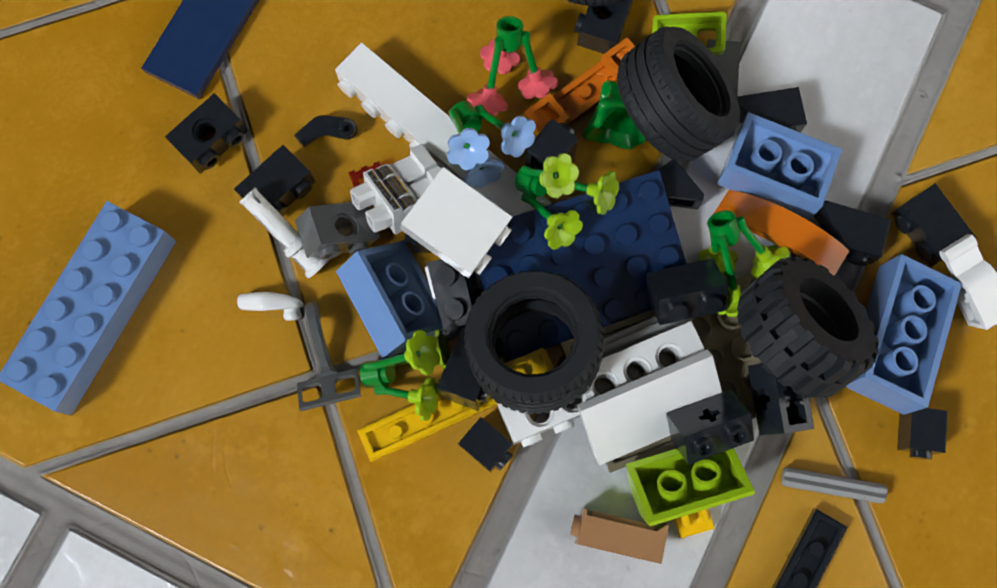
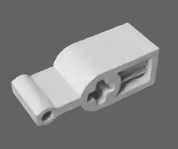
[939,234,997,330]

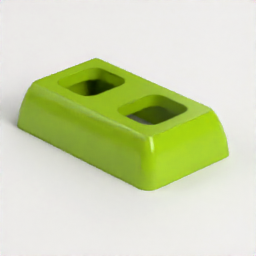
[652,12,727,55]

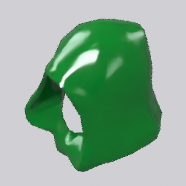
[582,80,647,150]

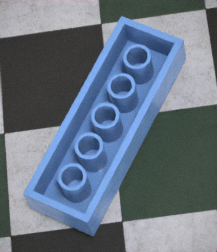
[0,201,177,415]

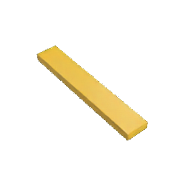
[357,348,554,462]

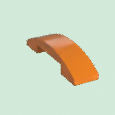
[524,37,635,133]
[713,190,849,276]

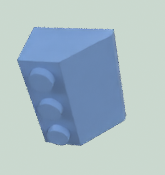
[717,112,842,221]
[336,240,446,359]

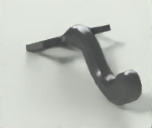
[297,300,361,412]

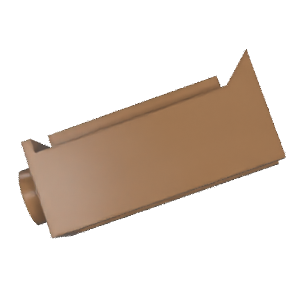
[570,509,669,564]

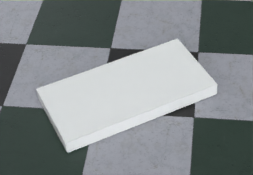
[577,350,722,466]

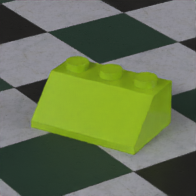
[626,448,755,526]

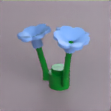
[447,101,536,188]

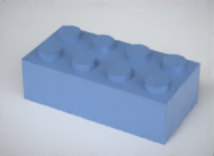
[846,254,962,415]

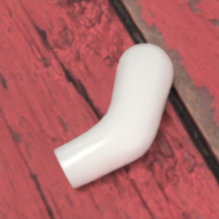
[237,292,304,321]

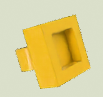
[673,509,715,539]

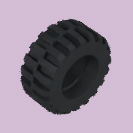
[737,257,879,398]

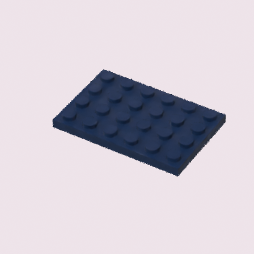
[477,170,687,362]

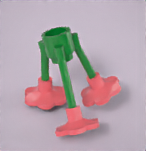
[467,16,558,115]

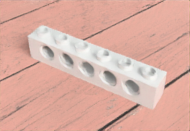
[497,321,705,448]

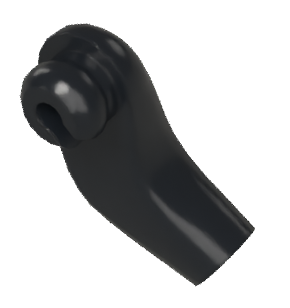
[294,115,358,148]

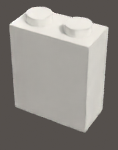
[400,167,512,279]

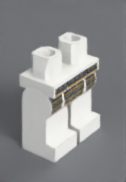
[350,144,441,235]

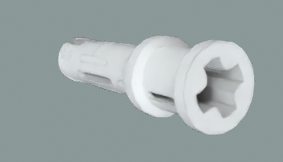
[239,187,329,278]

